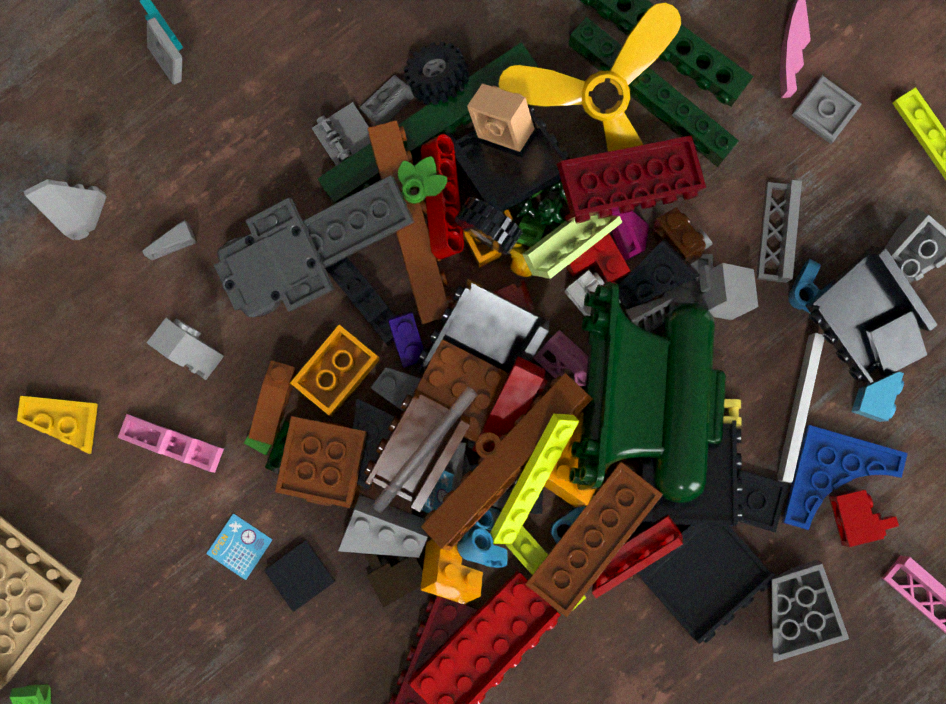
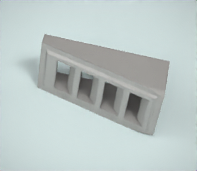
[143,220,197,260]
[625,294,676,332]

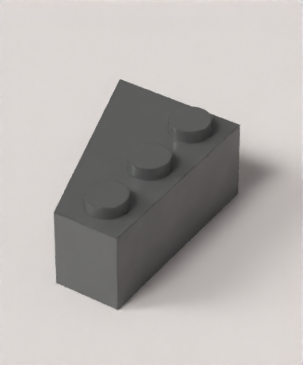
[371,368,421,411]

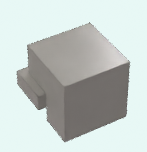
[698,263,758,320]

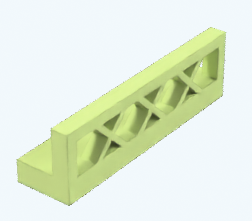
[522,215,622,279]

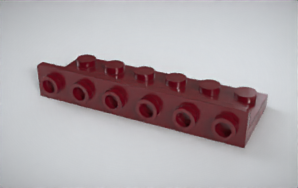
[557,135,707,224]
[389,596,479,704]

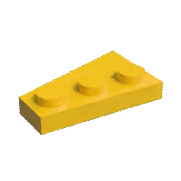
[17,396,98,454]

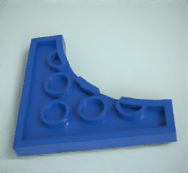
[782,425,908,530]

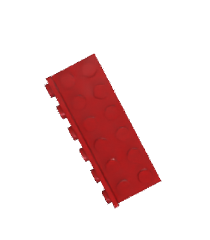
[408,571,561,704]

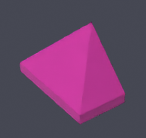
[612,210,649,261]

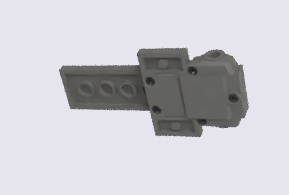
[214,176,415,317]

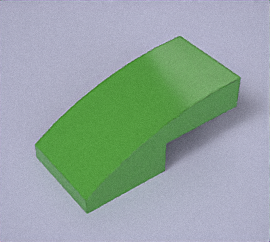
[517,215,547,247]

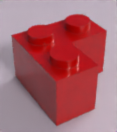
[566,233,630,283]

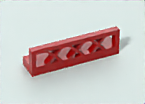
[592,514,683,598]

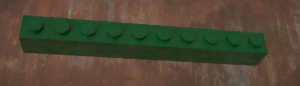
[318,42,538,205]

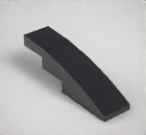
[325,257,396,346]

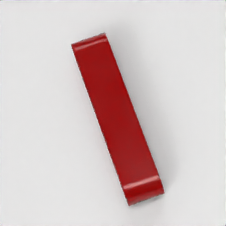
[421,134,464,260]

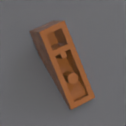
[248,360,297,446]

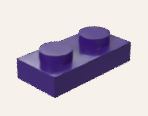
[387,312,423,368]

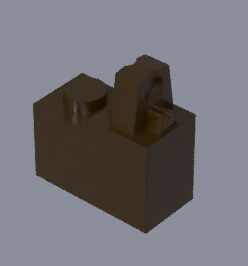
[364,553,423,607]

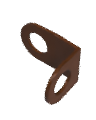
[464,439,481,465]

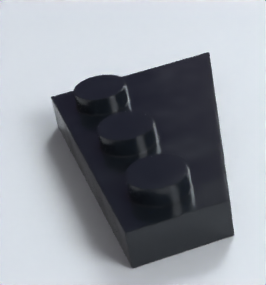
[353,399,394,490]

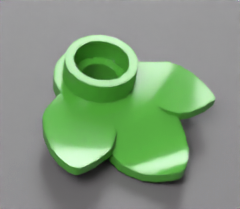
[398,156,448,204]

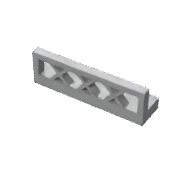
[757,180,802,283]

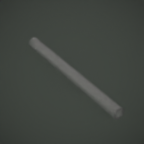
[372,386,478,513]

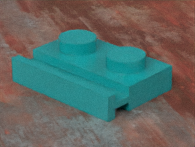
[140,0,184,51]

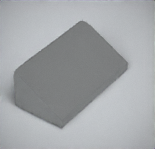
[360,75,414,126]

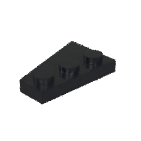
[618,239,700,309]

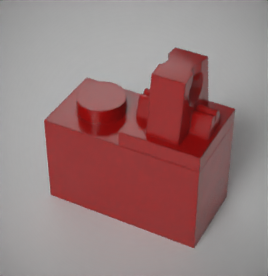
[829,489,899,547]

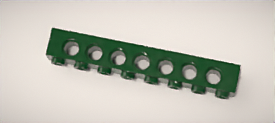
[579,0,754,107]
[568,17,739,167]

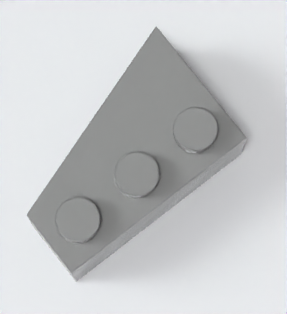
[338,495,428,558]

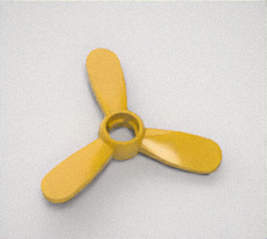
[498,2,681,152]

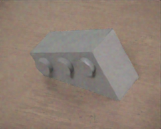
[147,318,224,380]

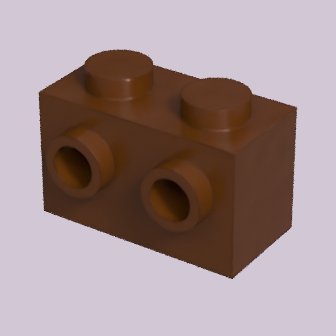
[652,207,706,264]

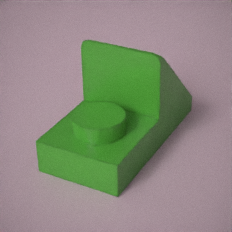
[9,684,51,704]

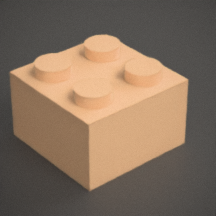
[467,84,534,152]

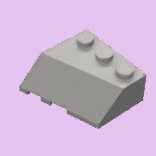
[771,560,849,662]

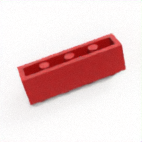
[472,356,547,452]

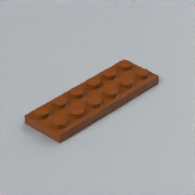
[526,462,663,617]

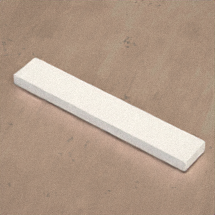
[776,333,824,483]

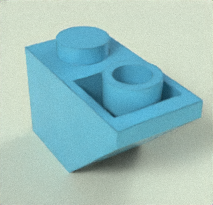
[851,372,904,422]

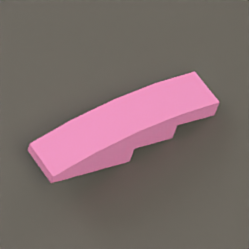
[779,0,811,98]
[118,414,224,473]

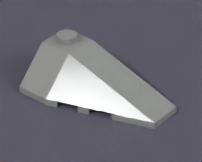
[23,179,107,240]
[885,208,946,283]

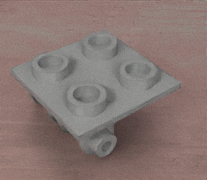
[312,102,370,166]

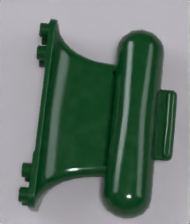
[569,281,726,503]

